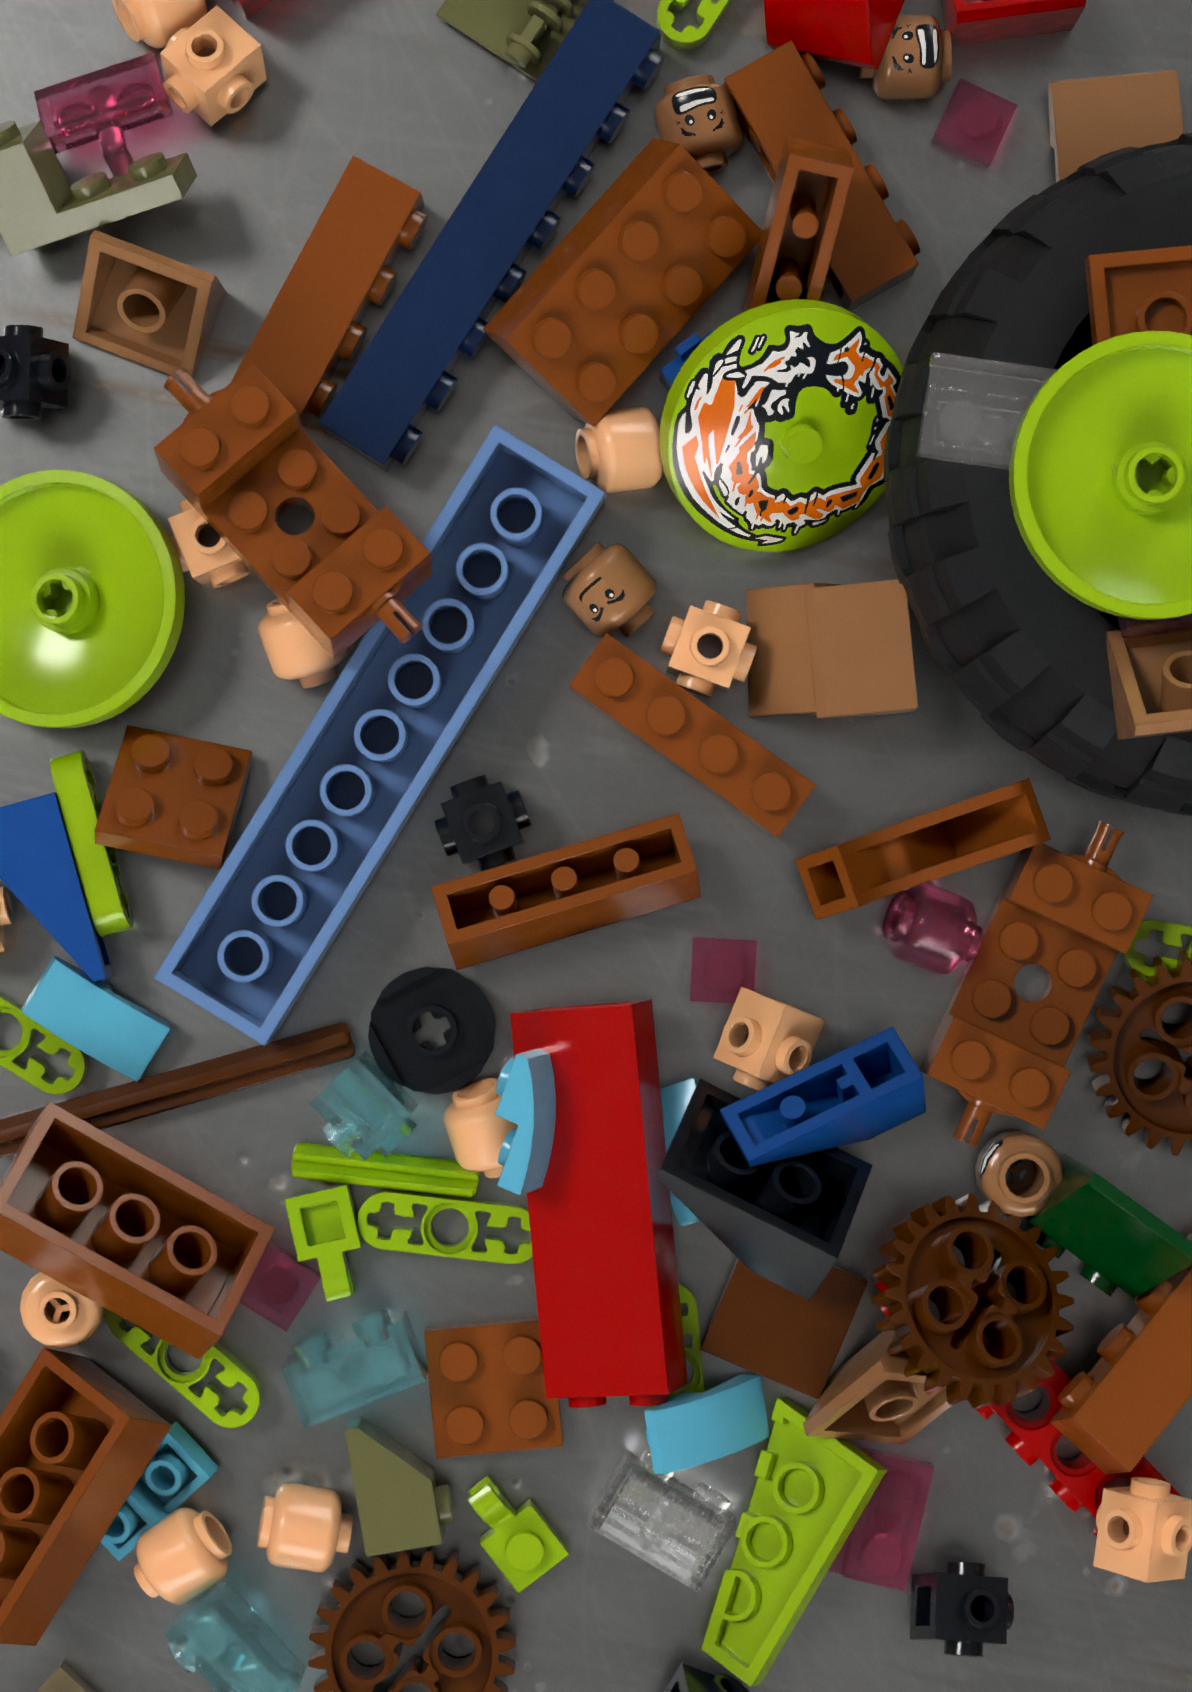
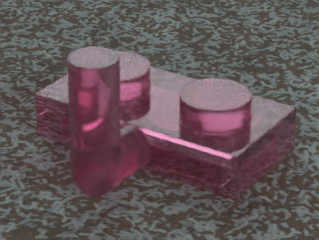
[34,52,173,177]

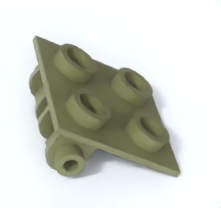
[436,0,589,81]

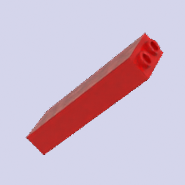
[510,999,688,1408]

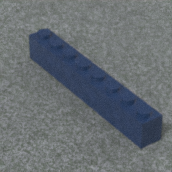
[318,0,664,472]

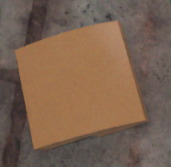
[1048,69,1184,182]

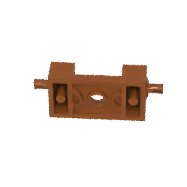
[154,364,432,659]
[919,821,1154,1148]

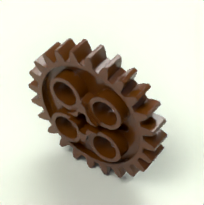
[1087,950,1192,1156]
[871,1193,1074,1409]
[308,1546,516,1692]

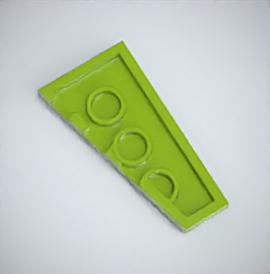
[701,1397,888,1687]

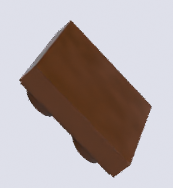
[700,1258,868,1399]

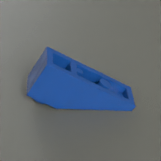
[0,792,116,982]
[720,1026,926,1167]

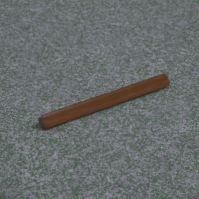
[0,1022,355,1159]

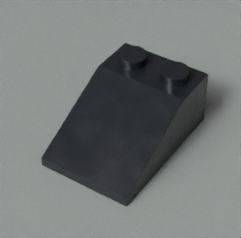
[656,1079,873,1301]

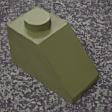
[344,1416,454,1557]

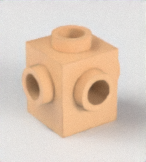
[160,5,267,127]
[167,499,249,588]
[660,600,757,698]
[713,986,825,1091]
[1093,1477,1192,1583]

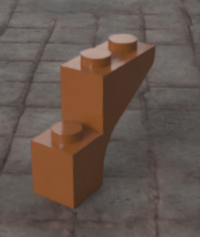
[795,778,1051,920]

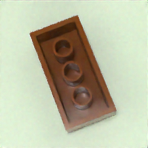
[483,138,762,427]
[0,1101,275,1360]
[0,1347,172,1646]

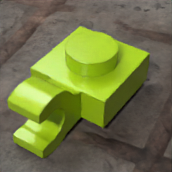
[284,1184,363,1302]
[468,1475,569,1593]

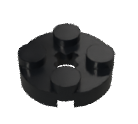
[368,966,496,1095]

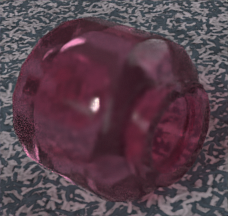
[882,883,983,975]

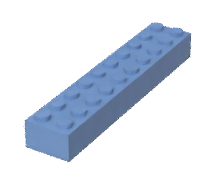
[154,425,606,1046]

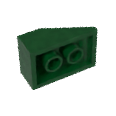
[1023,1154,1192,1298]

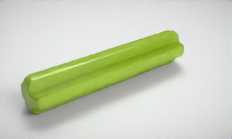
[291,1142,480,1198]

